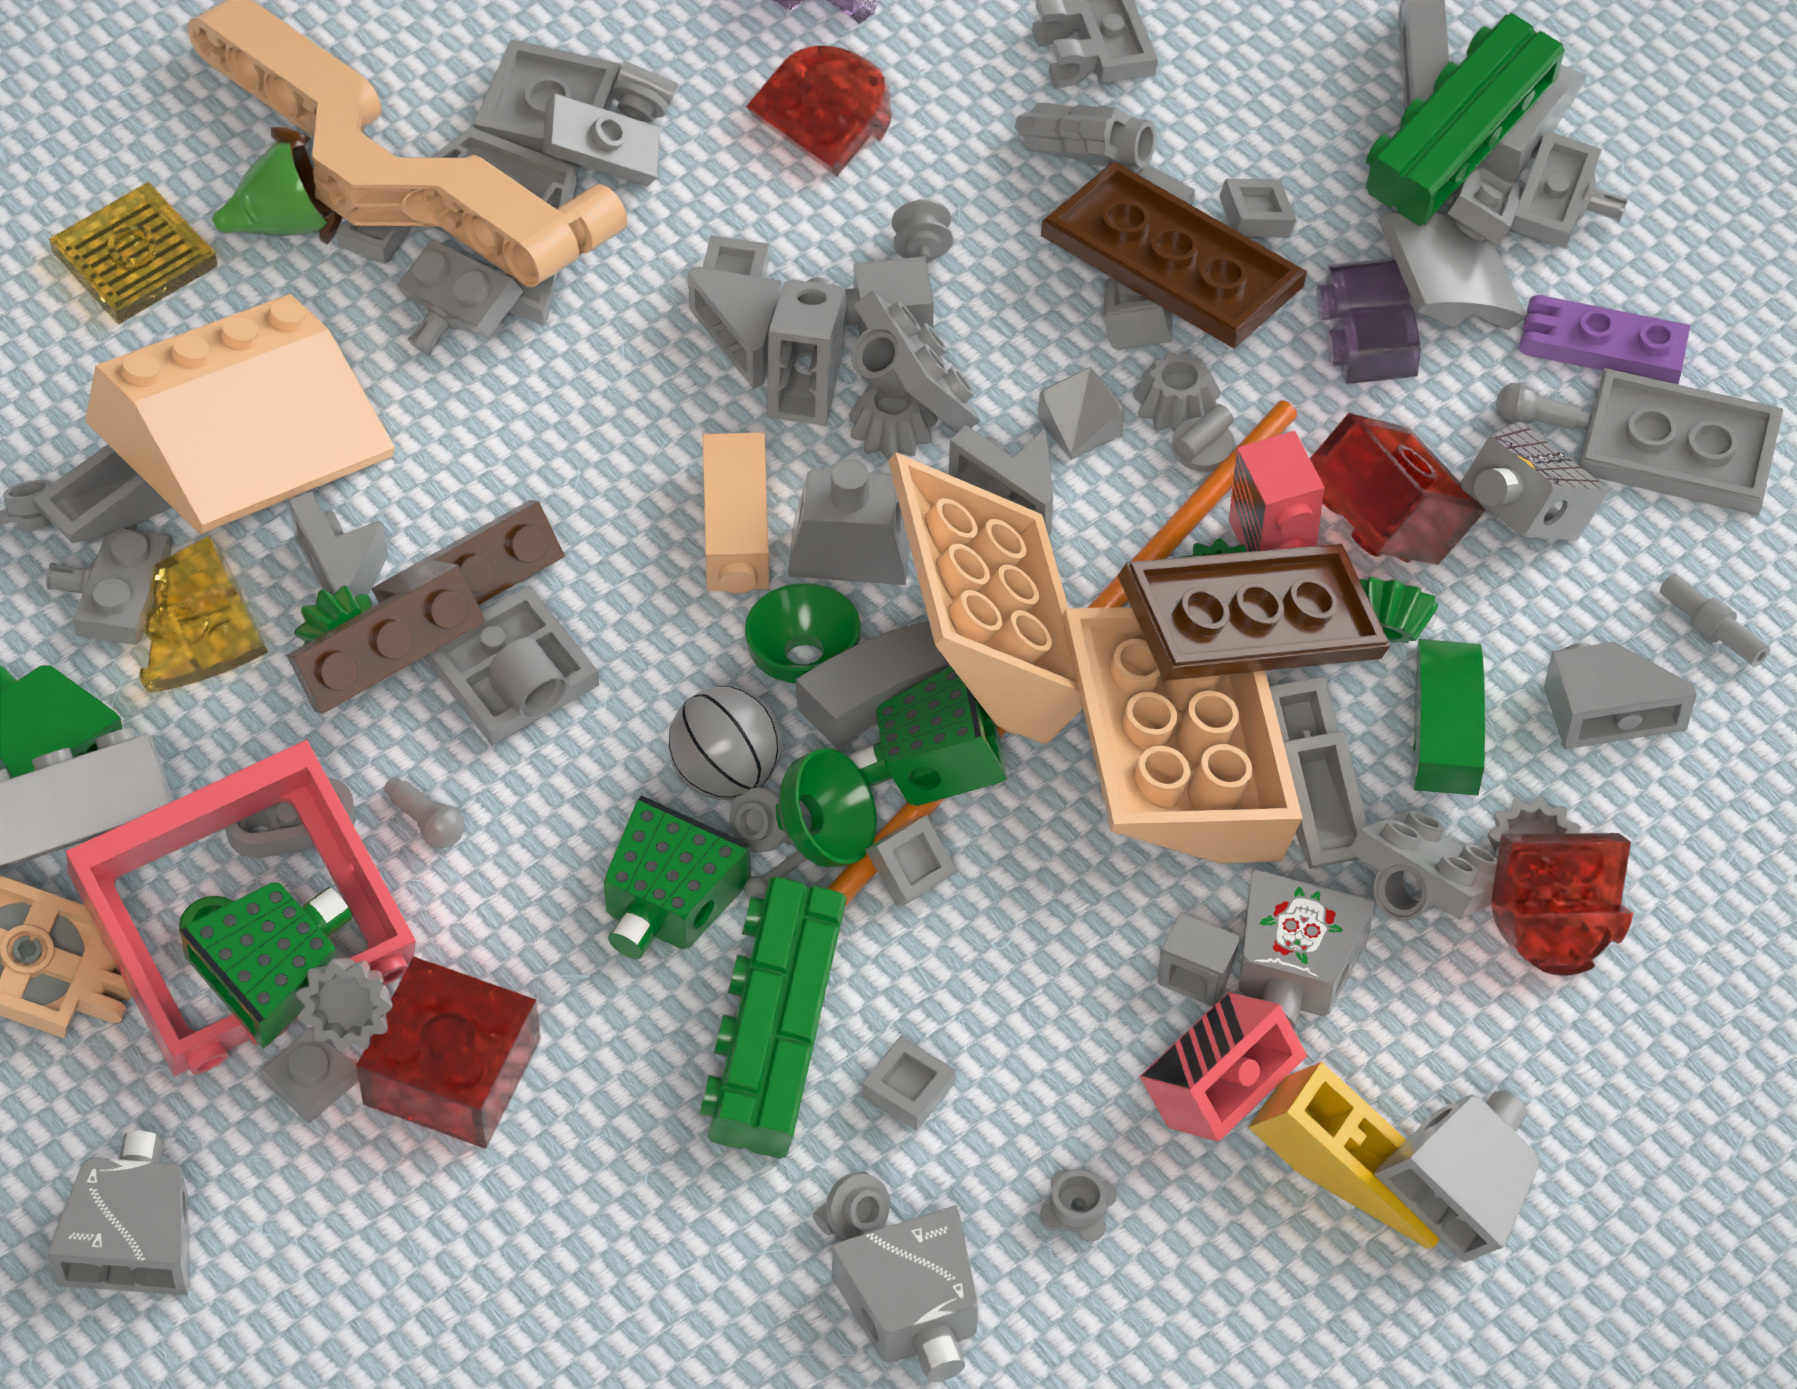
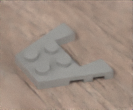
[336,127,577,326]

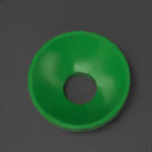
[745,583,861,684]
[775,748,877,868]

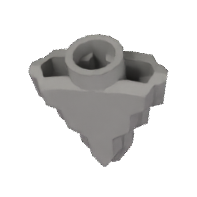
[1015,103,1156,174]

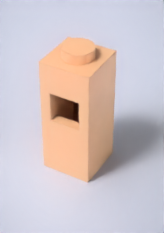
[703,432,769,593]

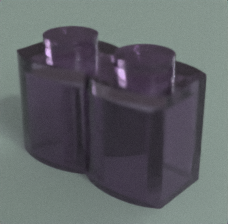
[1316,258,1421,384]

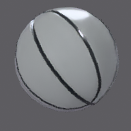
[668,686,782,800]

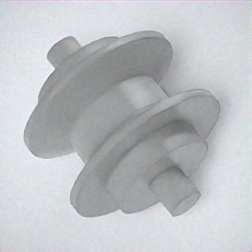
[891,199,953,262]

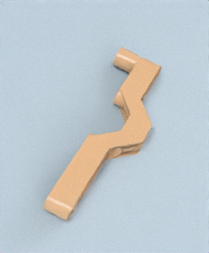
[187,0,627,287]

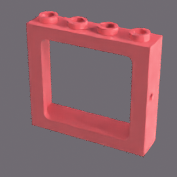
[66,740,416,1076]

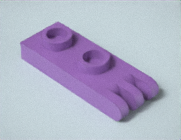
[1519,295,1691,384]

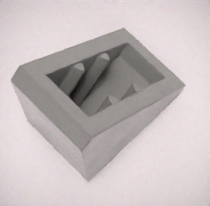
[688,267,782,389]

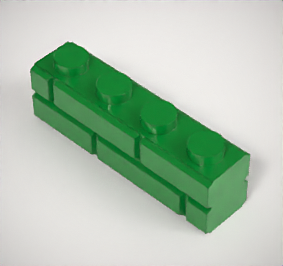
[1365,13,1565,226]
[699,876,847,1159]

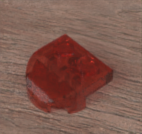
[746,45,892,176]
[1491,833,1633,976]

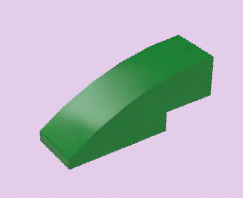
[1413,639,1485,796]

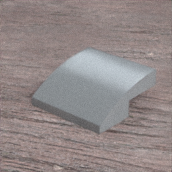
[1378,212,1526,330]

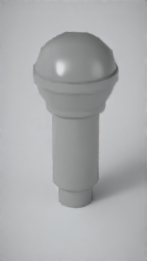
[1496,382,1590,429]
[384,777,465,849]

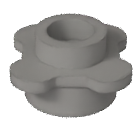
[0,480,52,531]
[1040,1170,1116,1241]

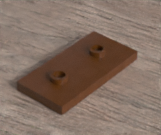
[1041,161,1307,349]
[1118,544,1390,681]

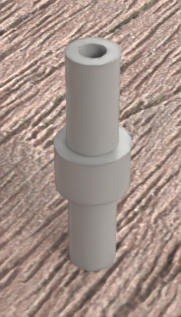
[1660,574,1770,667]

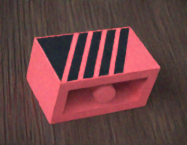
[1229,431,1325,552]
[1139,992,1307,1142]

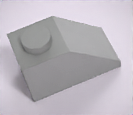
[1544,642,1697,749]

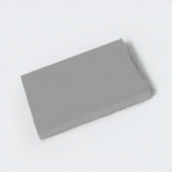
[1580,368,1784,515]

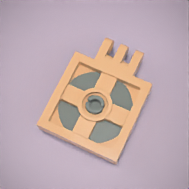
[0,875,132,1039]

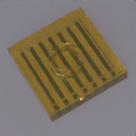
[49,182,218,325]

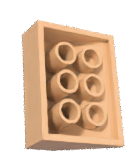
[85,294,395,534]
[888,452,1083,745]
[1063,607,1303,864]

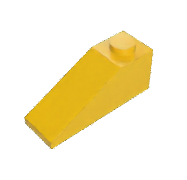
[1248,1062,1440,1249]

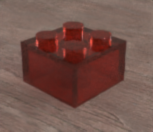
[1310,413,1486,565]
[356,956,541,1149]

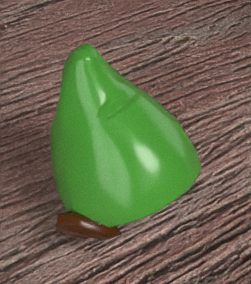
[212,127,342,245]

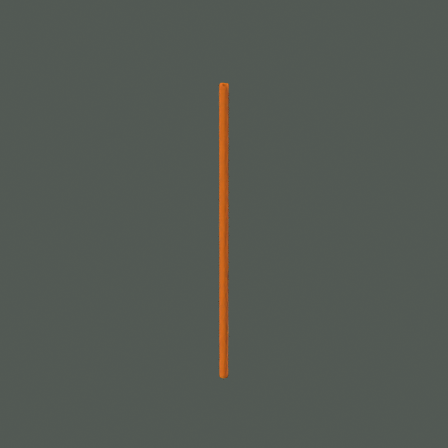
[827,400,1297,907]

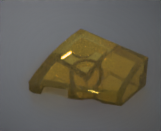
[139,536,268,693]

